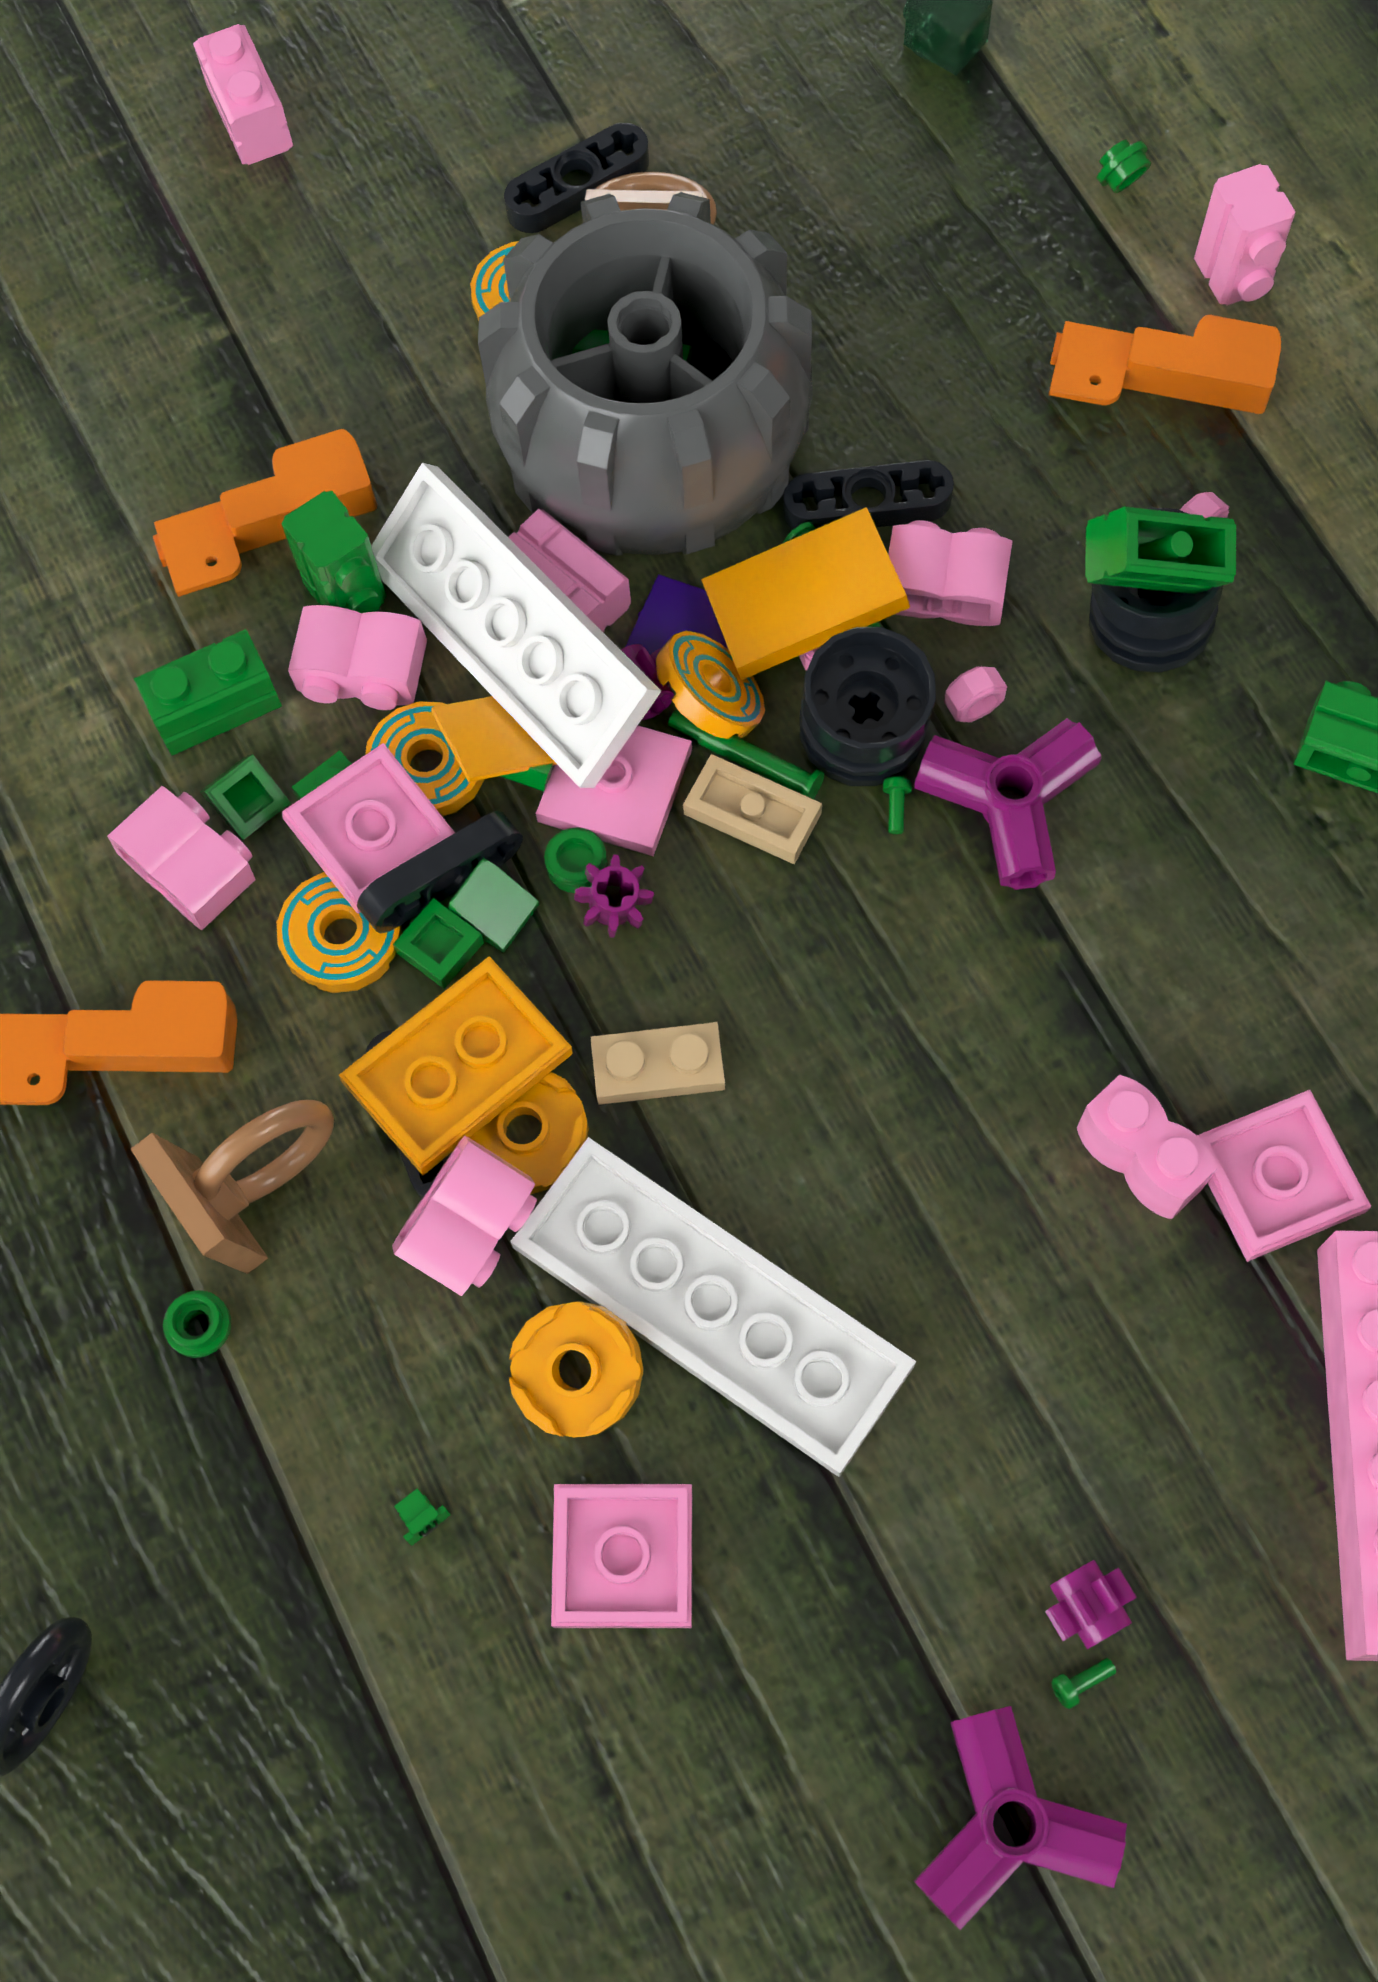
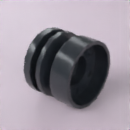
[1089,507,1223,673]
[799,627,936,786]

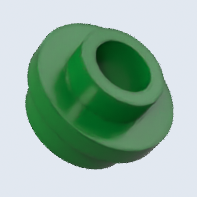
[1096,139,1151,193]
[163,1290,231,1358]

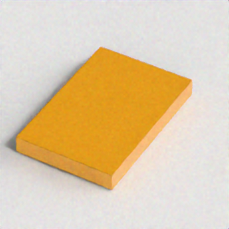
[701,507,911,680]
[339,956,573,1175]

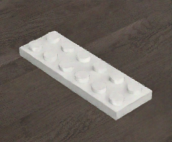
[371,463,661,788]
[510,1137,916,1477]

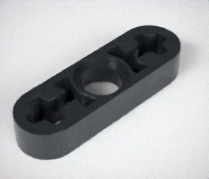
[504,123,649,233]
[783,460,954,529]
[357,811,523,933]

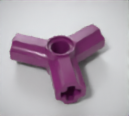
[914,718,1101,890]
[914,1706,1127,1930]

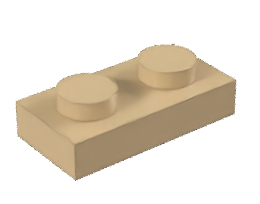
[683,754,822,864]
[591,1022,725,1105]

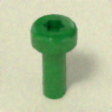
[883,776,912,834]
[1052,1658,1116,1709]

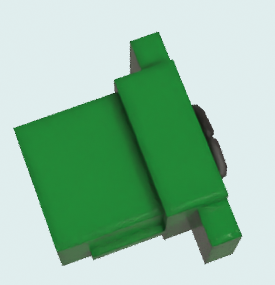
[394,1488,451,1546]

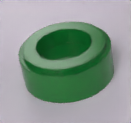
[544,828,608,893]

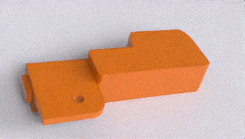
[1049,315,1281,414]
[153,429,377,597]
[0,981,237,1105]

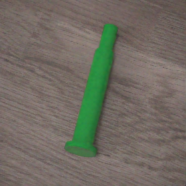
[668,710,824,800]

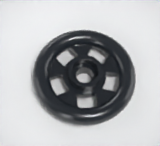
[0,1617,92,1777]

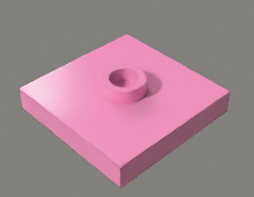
[536,725,692,856]
[282,743,455,914]
[1197,1090,1371,1262]
[551,1484,692,1628]

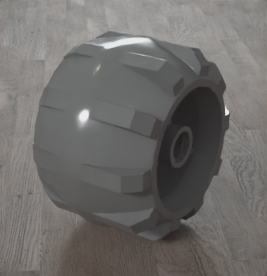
[478,192,813,556]

